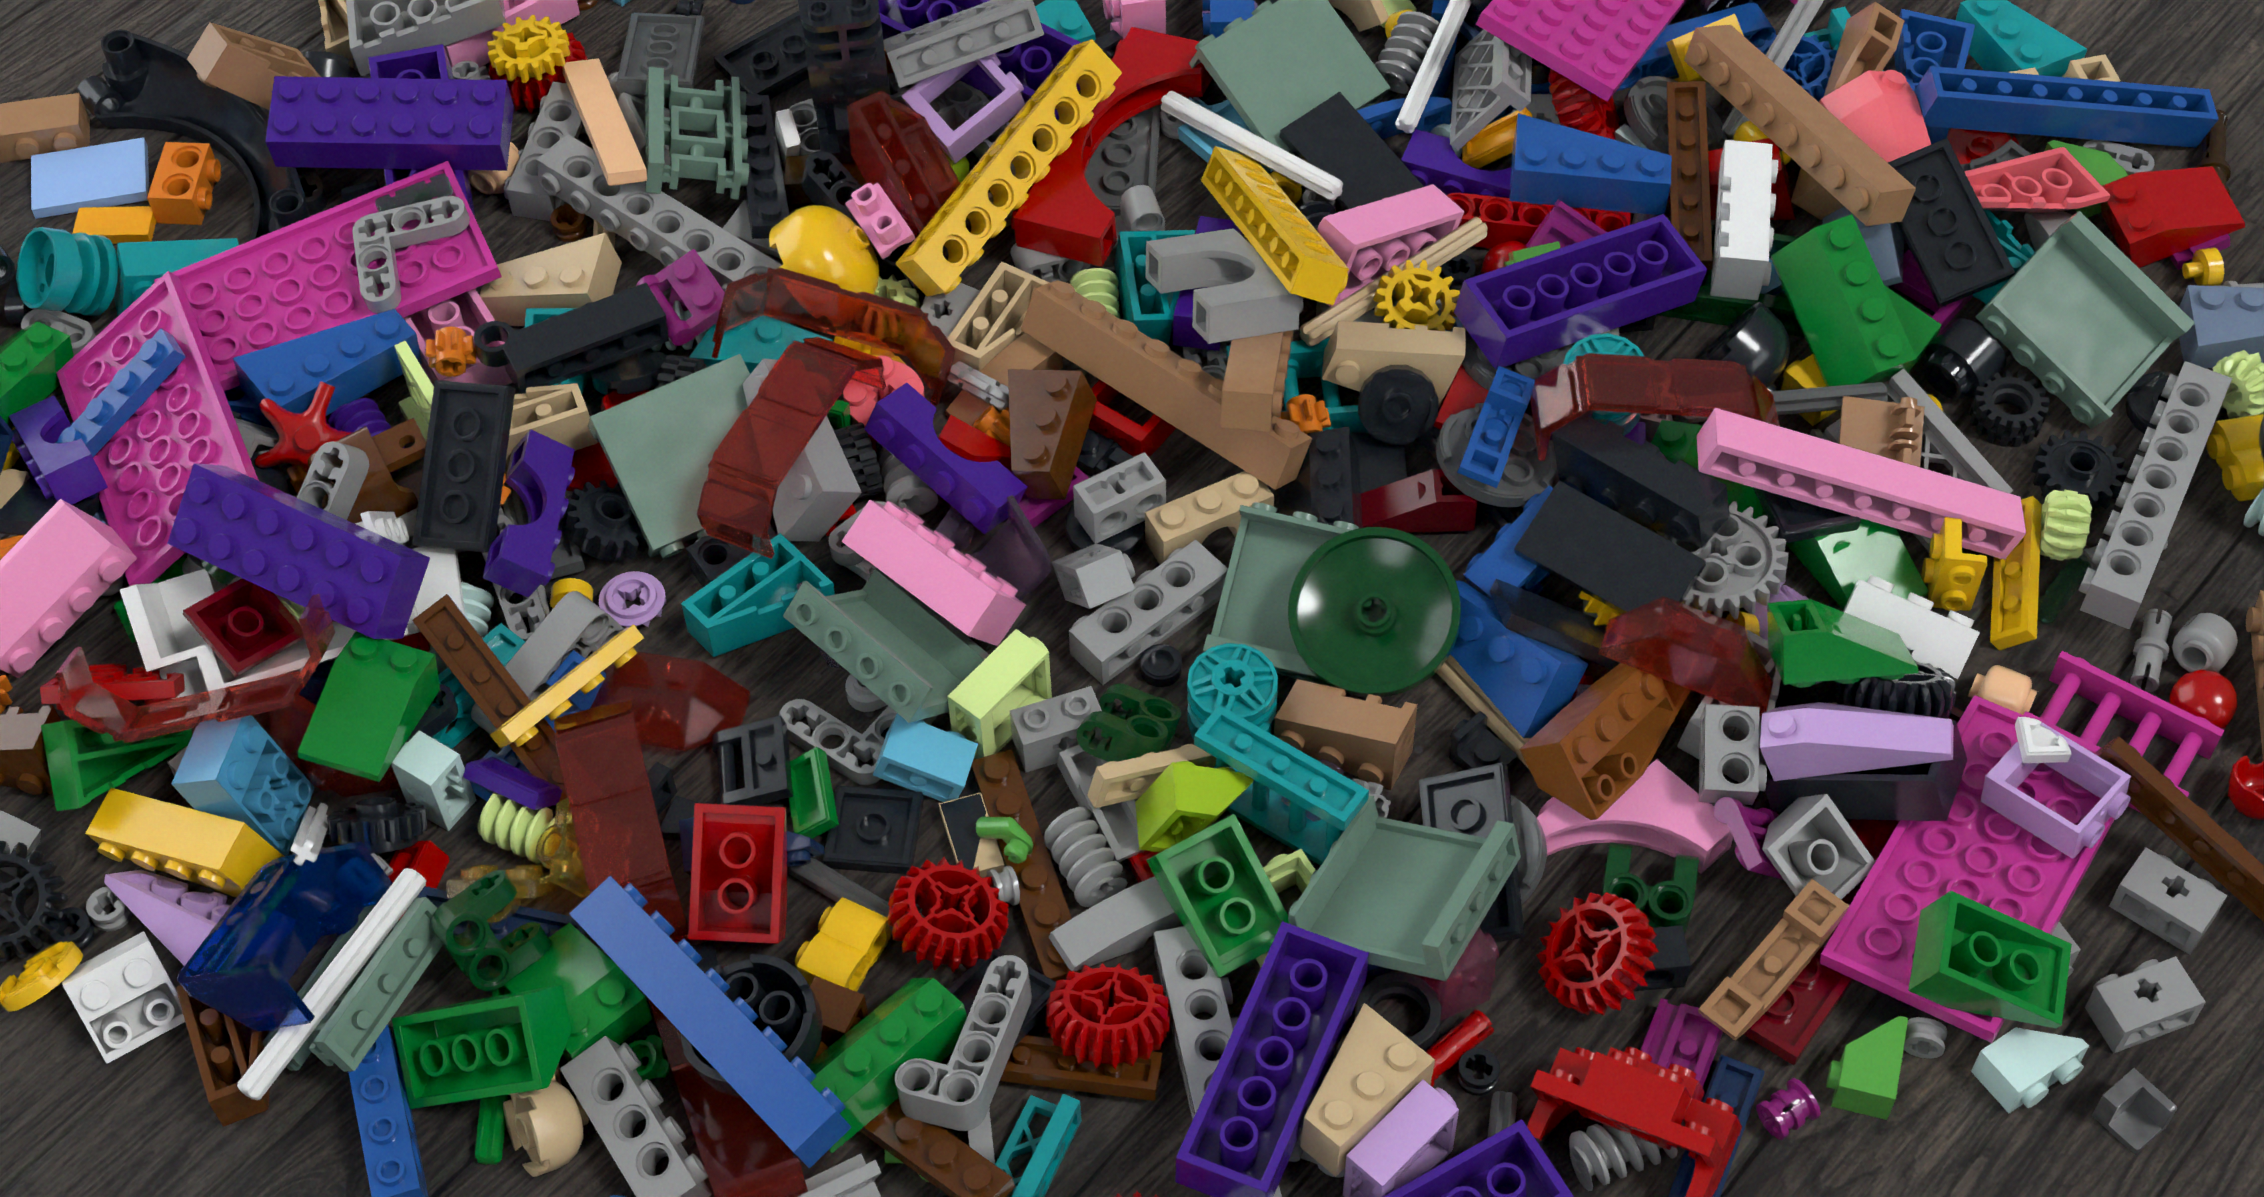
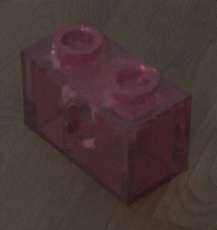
[1421,927,1499,1020]

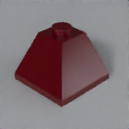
[183,578,307,677]

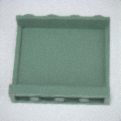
[1189,0,1391,171]
[1975,211,2195,429]
[588,354,771,559]
[1203,502,1359,686]
[783,568,989,723]
[1288,795,1521,981]

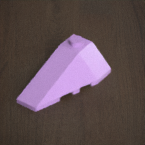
[1760,702,1954,781]
[104,870,295,977]

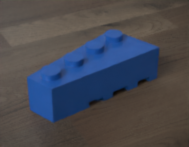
[1894,9,1975,144]
[1509,113,1672,215]
[233,309,422,430]
[1450,580,1588,738]

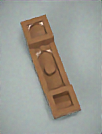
[1698,879,1849,1041]

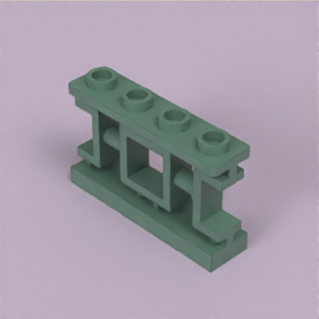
[645,67,749,199]
[263,897,443,1072]

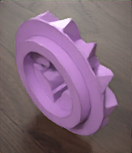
[599,571,667,627]

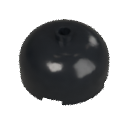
[1674,302,1790,399]
[681,954,823,1098]

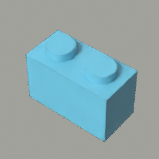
[873,713,978,802]

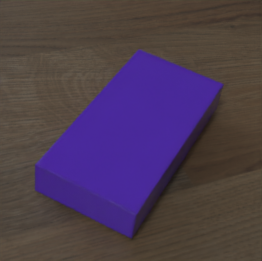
[463,757,562,810]

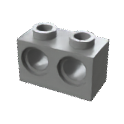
[1073,452,1166,544]
[1699,704,1767,805]

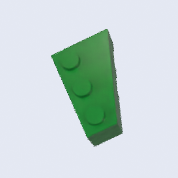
[41,700,192,811]

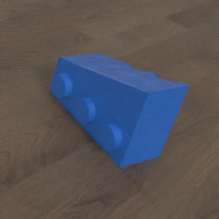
[1464,485,1553,600]

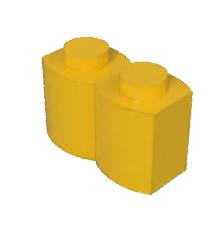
[2206,414,2264,501]
[795,897,891,992]

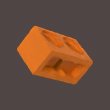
[147,142,221,225]

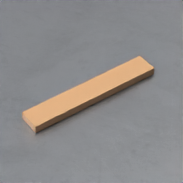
[562,58,647,186]

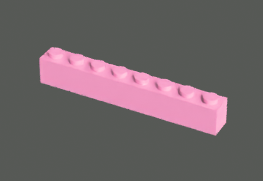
[1697,408,2026,560]

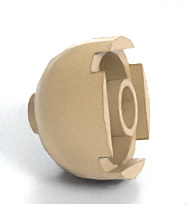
[503,1080,589,1177]

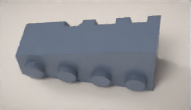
[2179,285,2264,369]

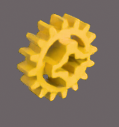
[487,15,570,83]
[1373,260,1460,331]

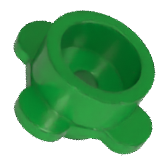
[629,1035,670,1082]

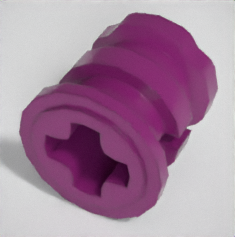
[1756,1078,1821,1140]

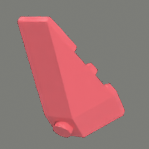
[1819,70,1931,163]
[1964,147,2110,213]

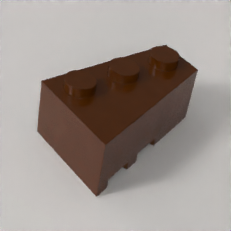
[1008,369,1097,500]
[0,705,61,795]
[175,955,279,1127]

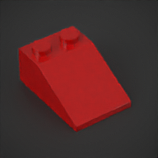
[2100,166,2245,268]
[688,803,787,944]

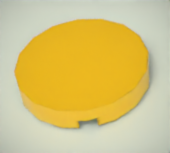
[0,941,83,1012]

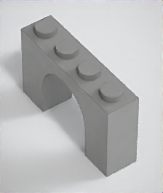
[1145,228,1303,344]

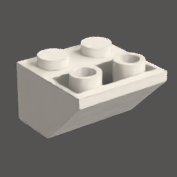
[62,931,185,1064]

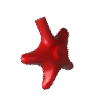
[255,381,353,474]

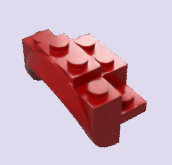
[1527,1047,1742,1197]

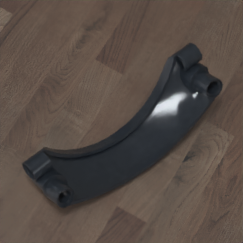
[76,29,310,242]

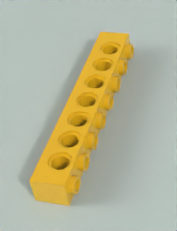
[895,39,1122,297]
[1201,146,1349,306]

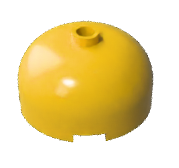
[769,205,879,324]

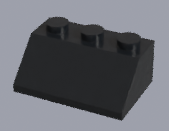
[1279,427,1363,528]

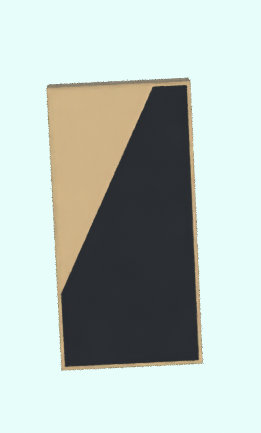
[939,792,1005,878]

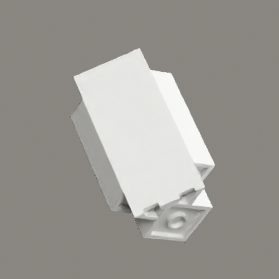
[120,511,466,706]

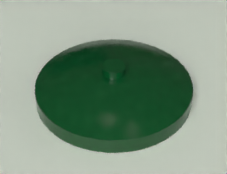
[1288,527,1461,697]

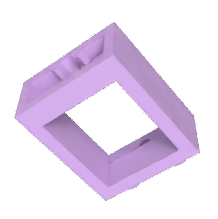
[902,53,1025,163]
[1981,722,2131,859]
[1343,1080,1459,1197]

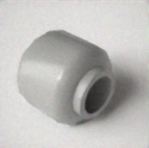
[2172,613,2238,672]

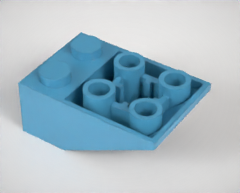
[171,709,315,858]

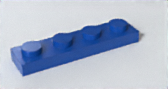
[55,328,186,457]

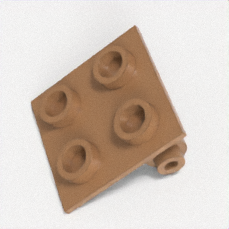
[1838,396,1925,467]

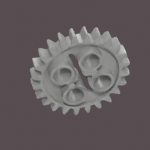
[1657,501,1788,620]

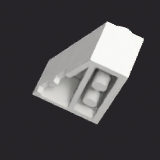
[1843,574,1980,679]

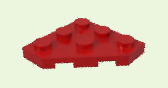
[40,663,185,710]

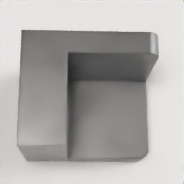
[2092,1068,2177,1154]

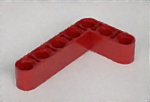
[1446,193,1631,248]

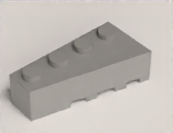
[346,0,506,76]
[742,359,862,542]

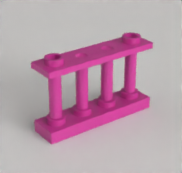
[2023,651,2224,813]

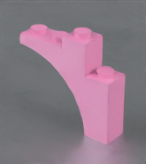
[1537,759,1733,874]

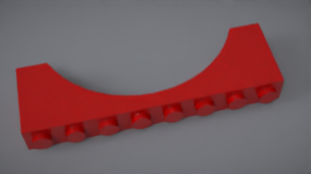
[1011,27,1213,267]

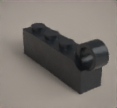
[474,283,669,394]

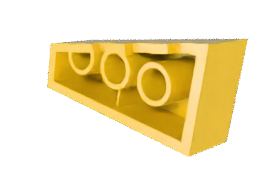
[85,788,291,908]

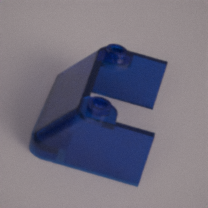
[177,841,393,1031]

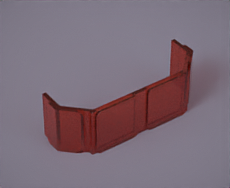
[712,268,956,406]
[697,337,886,559]
[1531,353,1780,461]
[56,594,335,743]
[554,697,689,942]
[648,965,808,1197]

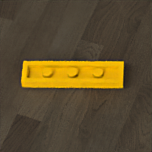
[1990,496,2042,651]
[490,624,644,748]

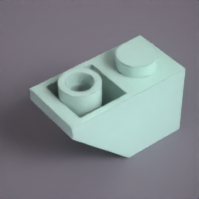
[1971,1027,2089,1113]

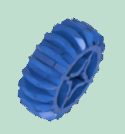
[1756,32,1837,102]

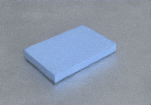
[31,138,149,219]

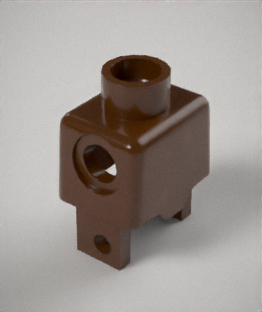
[293,418,426,524]

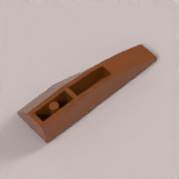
[1519,617,1711,820]

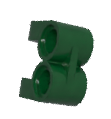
[1076,683,1181,762]
[1601,842,1699,934]
[432,870,551,991]

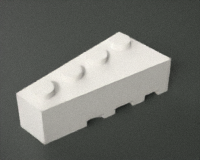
[1710,140,1778,300]

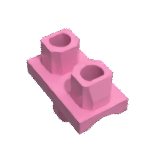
[845,182,916,259]

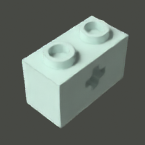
[391,730,476,831]

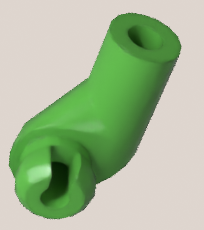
[976,816,1033,863]

